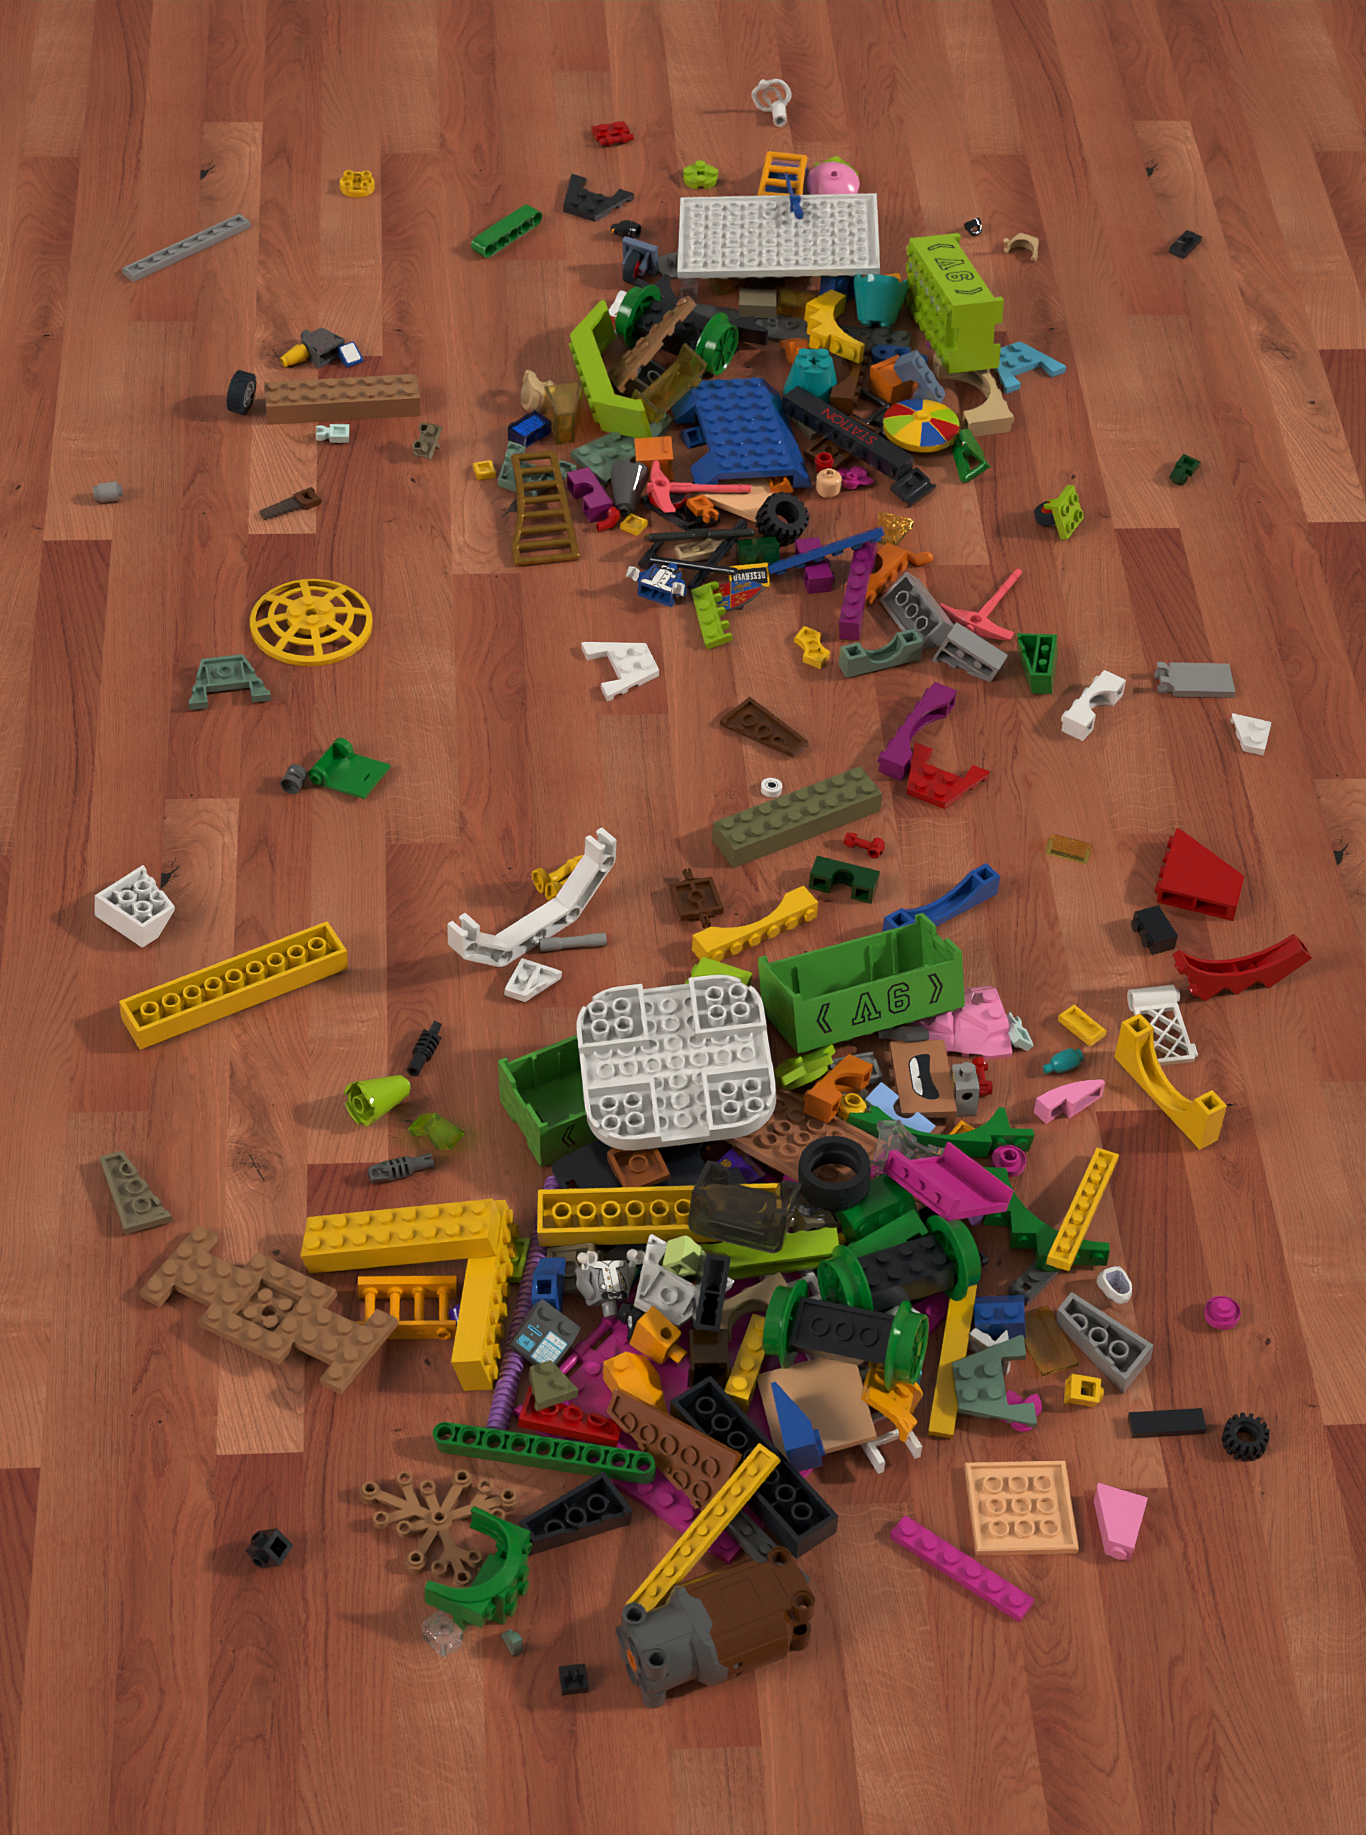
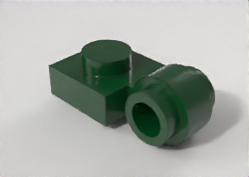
[1169,454,1201,485]

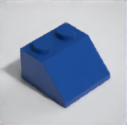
[974,1295,1026,1340]

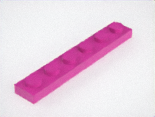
[890,1515,1034,1622]

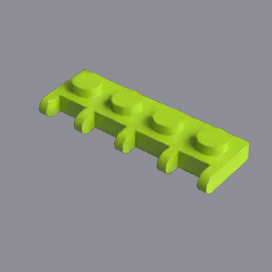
[691,581,733,650]

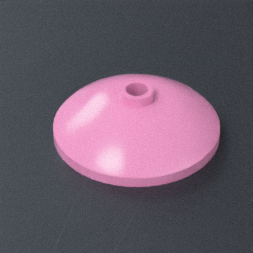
[807,162,859,195]

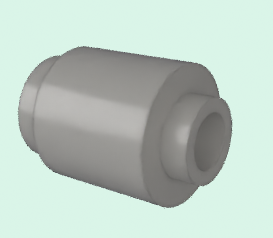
[93,481,123,503]

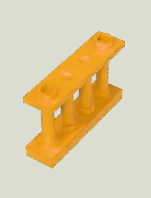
[356,1276,457,1340]

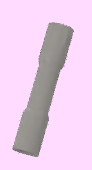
[539,933,607,952]

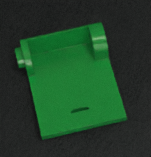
[308,737,391,799]

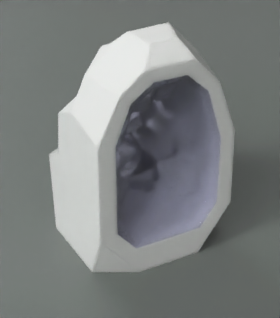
[1097,1266,1132,1304]

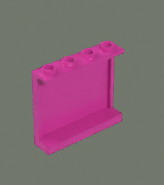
[883,1142,1014,1221]

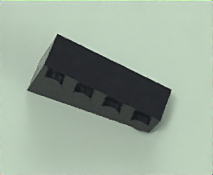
[518,1471,633,1555]

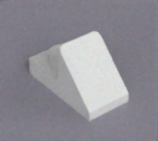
[967,1328,1011,1375]

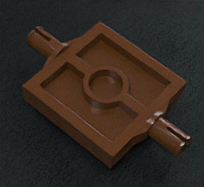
[670,868,724,928]

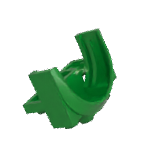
[425,1506,532,1633]

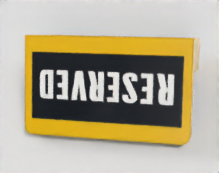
[726,563,770,587]

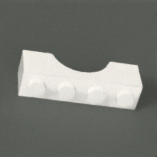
[1061,670,1126,741]

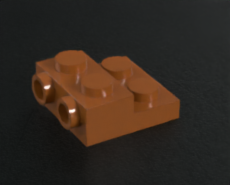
[607,1147,670,1188]

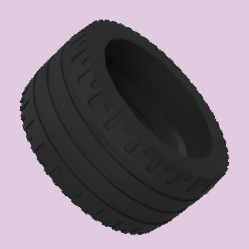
[798,1136,871,1212]

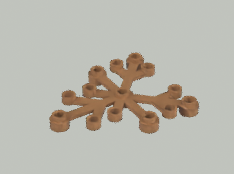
[360,1469,519,1588]

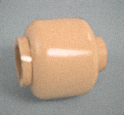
[816,468,842,498]

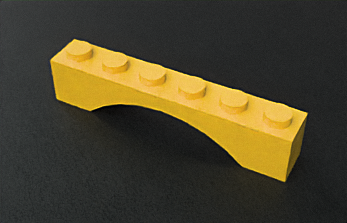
[692,885,818,962]

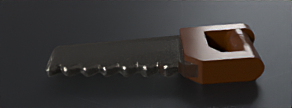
[260,487,322,520]

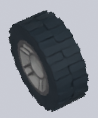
[226,370,257,415]

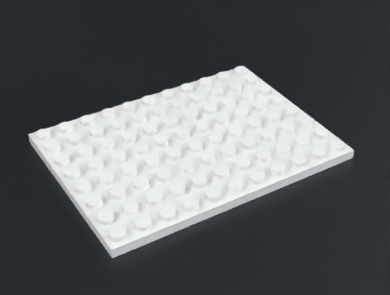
[677,193,880,280]

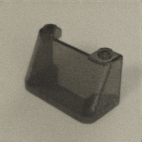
[688,1160,801,1253]

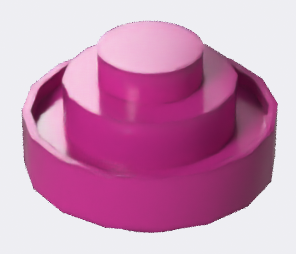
[991,1145,1026,1177]
[1204,1296,1241,1330]

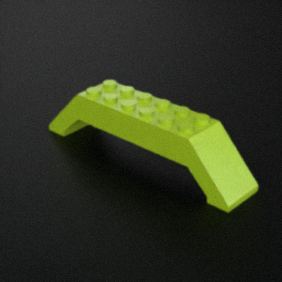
[568,299,653,438]

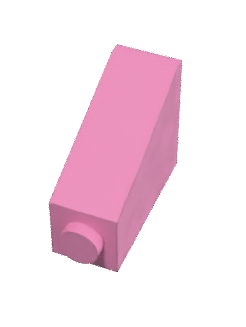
[1094,1483,1148,1561]

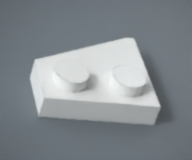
[1231,713,1271,756]
[504,958,562,1002]

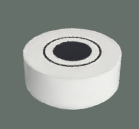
[761,778,782,798]

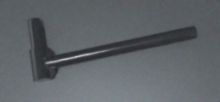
[638,541,737,576]

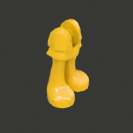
[531,855,583,901]

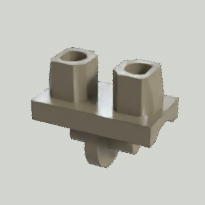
[412,422,442,460]

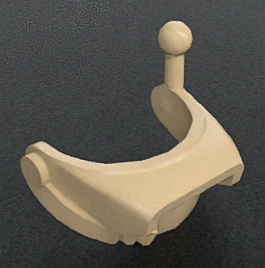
[1003,233,1039,262]

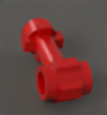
[843,832,885,859]
[972,1057,993,1096]

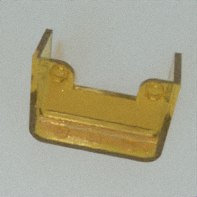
[631,343,707,425]

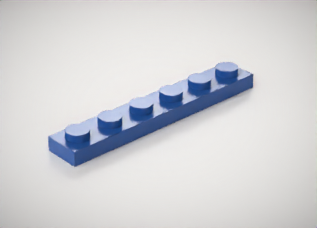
[768,526,885,576]

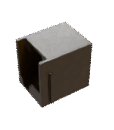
[687,1329,731,1390]

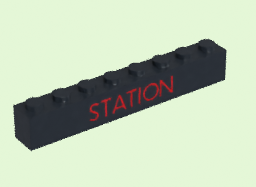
[782,386,914,481]

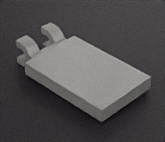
[1154,662,1235,698]

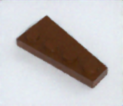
[720,697,808,758]

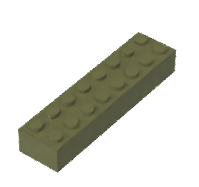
[712,766,883,868]

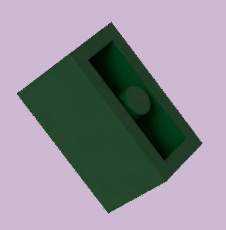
[735,536,780,565]

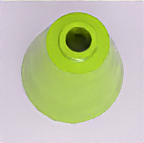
[344,1075,410,1127]

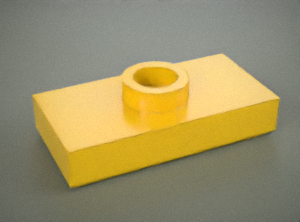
[1058,1005,1107,1047]

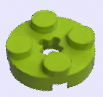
[683,160,718,189]

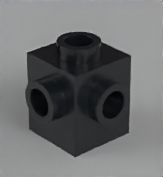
[245,1528,294,1568]

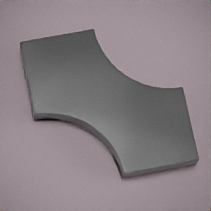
[874,1025,929,1042]

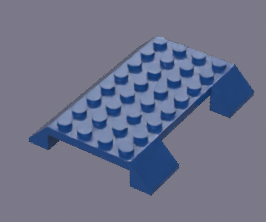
[668,378,812,488]

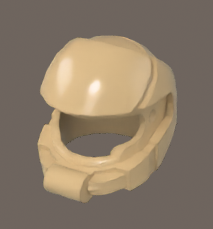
[520,370,558,414]

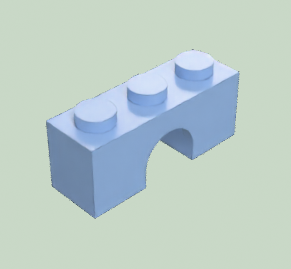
[864,1082,935,1154]

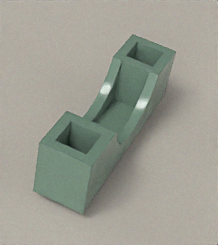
[838,628,923,678]

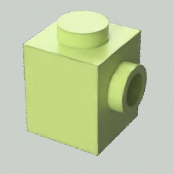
[662,1235,702,1277]

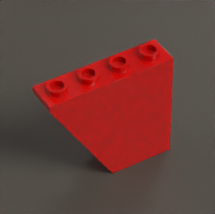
[1154,828,1245,921]

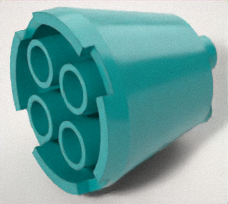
[854,274,909,329]
[783,348,838,405]

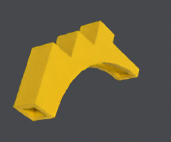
[804,290,865,363]

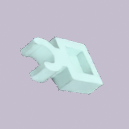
[316,424,350,443]
[1006,1012,1034,1051]

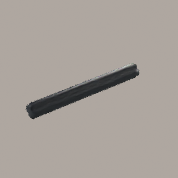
[687,519,748,591]

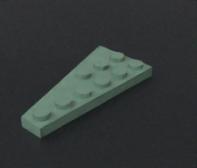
[571,409,674,488]

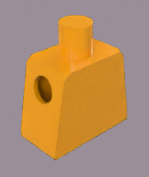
[630,1306,688,1364]

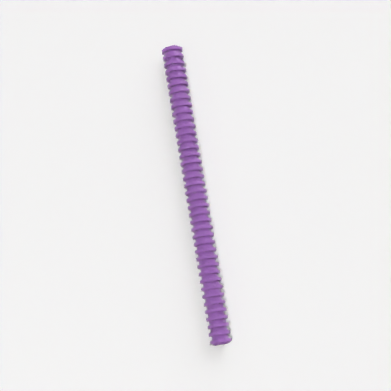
[486,1175,562,1431]

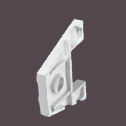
[581,642,659,702]
[634,1234,734,1329]

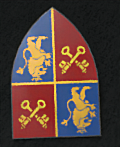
[713,580,765,612]

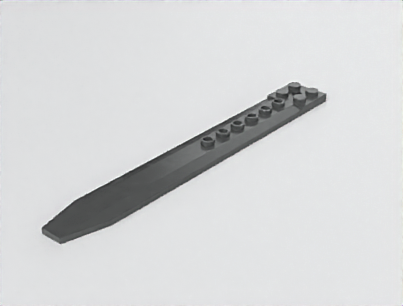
[692,303,911,356]

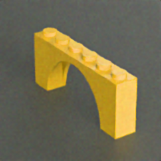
[1114,1013,1227,1150]

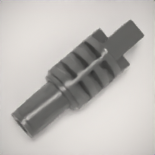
[367,1153,434,1183]

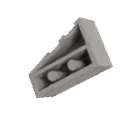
[931,622,1008,682]

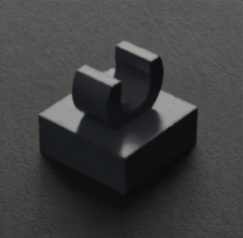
[558,1663,589,1696]

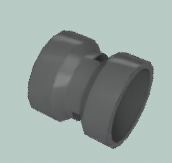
[280,764,308,794]

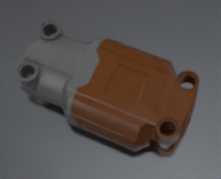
[616,1546,815,1709]

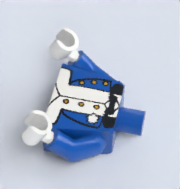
[626,563,687,607]

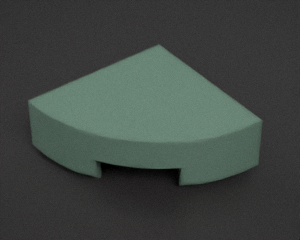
[501,1629,522,1657]

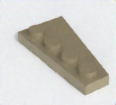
[99,1150,172,1235]

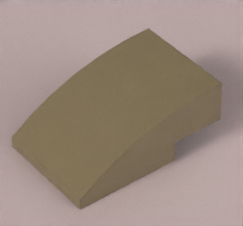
[739,288,776,318]

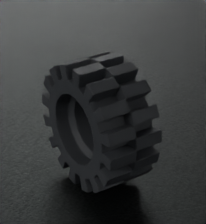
[1222,1413,1270,1462]

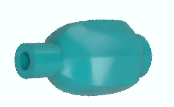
[1042,1048,1084,1074]

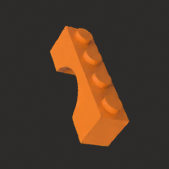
[844,542,908,609]
[803,1054,873,1123]

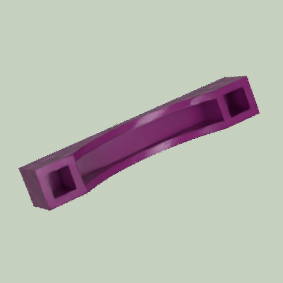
[839,541,877,640]
[877,682,957,781]

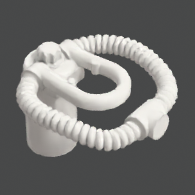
[751,79,791,127]

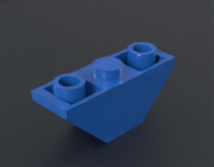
[531,1257,565,1313]

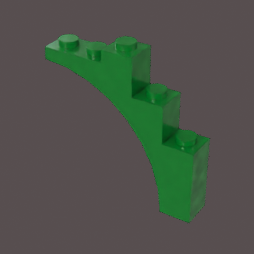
[983,1167,1110,1272]

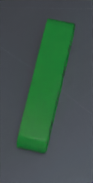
[471,204,543,258]

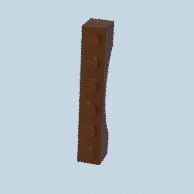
[830,337,871,415]

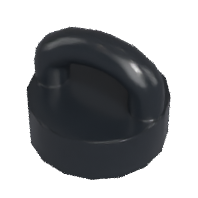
[964,217,982,236]

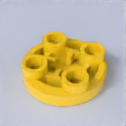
[339,170,375,198]

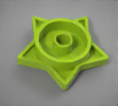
[773,1044,836,1090]

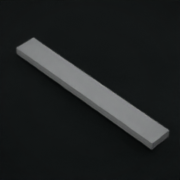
[122,214,251,282]

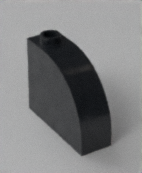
[692,1249,731,1332]

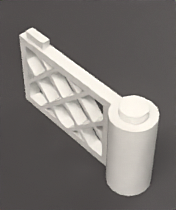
[1127,985,1198,1066]

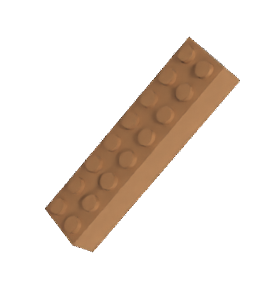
[264,374,420,425]

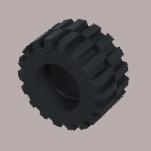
[755,492,809,546]

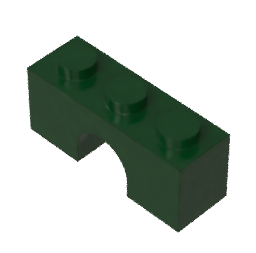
[809,856,880,904]

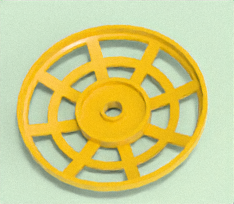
[250,579,373,667]

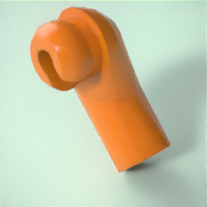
[906,550,934,566]

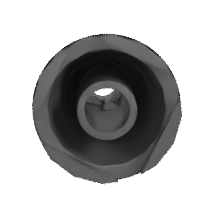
[610,459,649,516]

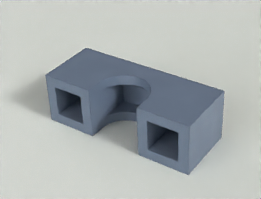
[893,350,945,403]

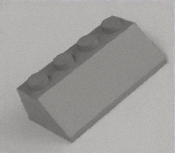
[879,571,954,651]

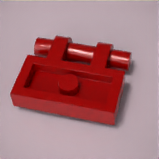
[592,121,634,146]

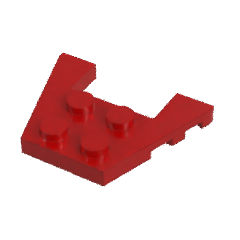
[906,742,990,809]

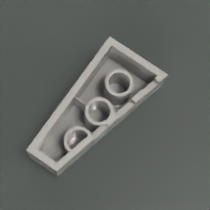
[1056,1292,1154,1394]

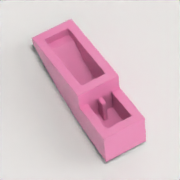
[1034,1079,1105,1124]

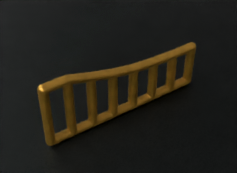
[511,450,580,566]

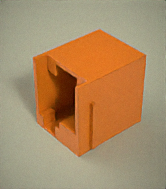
[868,355,918,405]
[634,436,674,483]

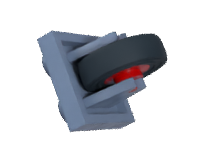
[622,236,659,285]

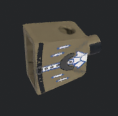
[782,1195,841,1233]

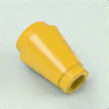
[280,344,309,367]

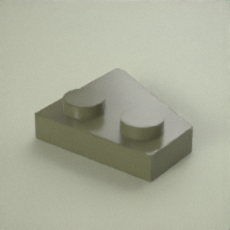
[529,1360,579,1411]

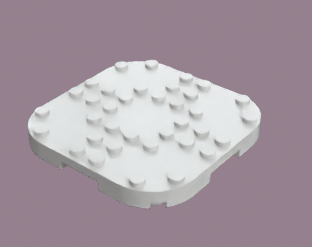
[576,975,776,1150]

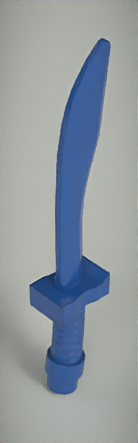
[785,173,804,220]

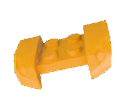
[860,1368,923,1443]

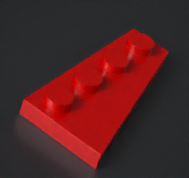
[517,1386,622,1448]

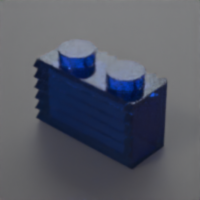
[508,410,551,449]

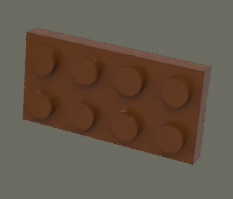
[803,415,880,471]

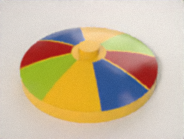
[883,399,959,452]

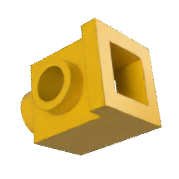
[1064,1374,1104,1408]

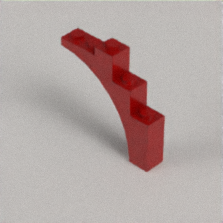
[1172,934,1312,1002]

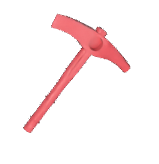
[647,460,751,513]
[939,569,1022,641]

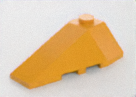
[603,1352,668,1414]

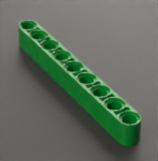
[433,1422,656,1484]

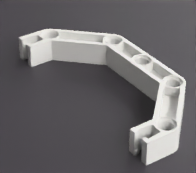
[447,827,617,967]

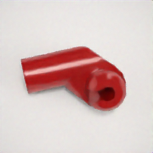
[595,507,620,532]

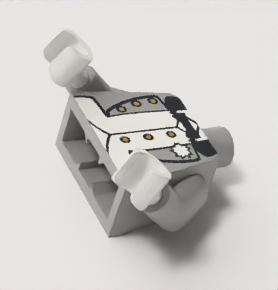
[575,1249,645,1319]

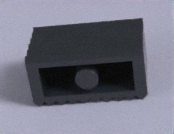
[1131,905,1178,955]

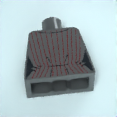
[300,328,345,369]

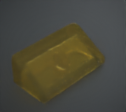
[1046,834,1093,864]

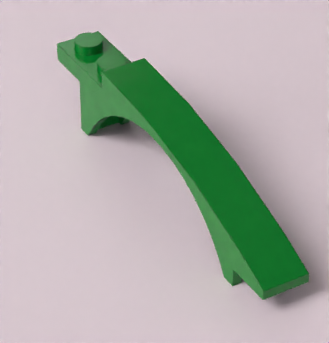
[847,1106,1035,1158]

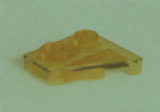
[878,511,913,546]

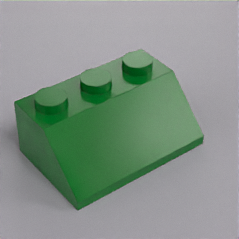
[836,1173,920,1243]

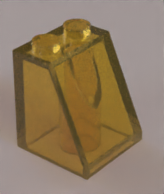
[544,381,582,445]

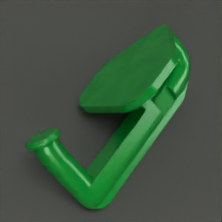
[952,429,991,483]

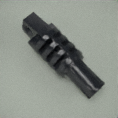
[407,1020,442,1076]

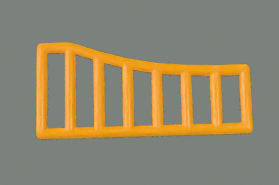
[757,151,808,196]

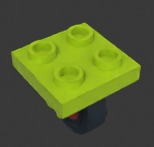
[1034,485,1083,540]

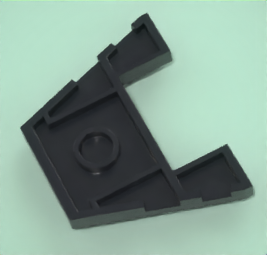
[563,174,634,222]
[641,482,721,531]

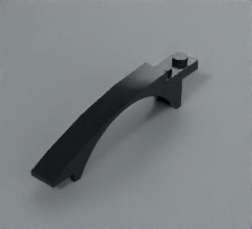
[634,273,768,345]

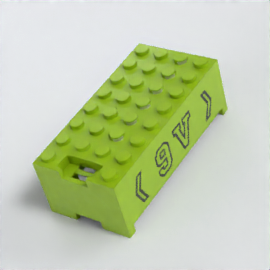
[904,233,1004,374]

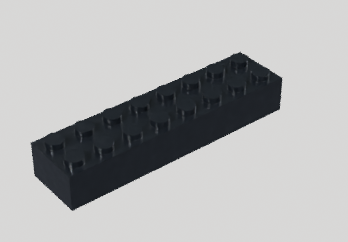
[670,1376,838,1559]

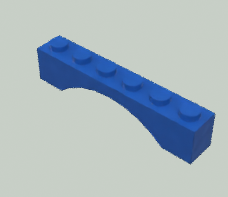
[882,863,1000,932]

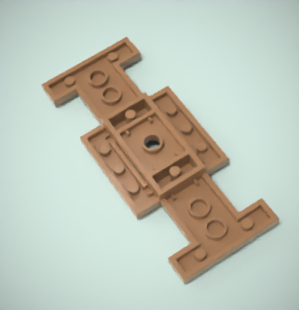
[139,1225,398,1395]

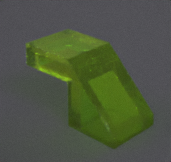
[408,1113,465,1150]

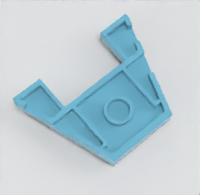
[994,341,1066,394]

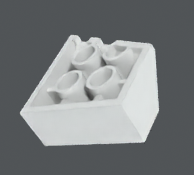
[95,865,175,948]

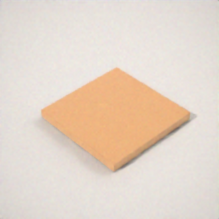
[691,477,791,522]
[757,1357,877,1461]
[964,1461,1079,1556]

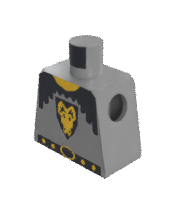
[950,1062,979,1117]

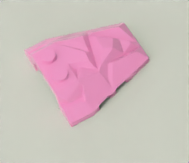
[909,985,1012,1060]

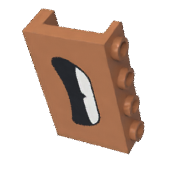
[885,1040,957,1126]

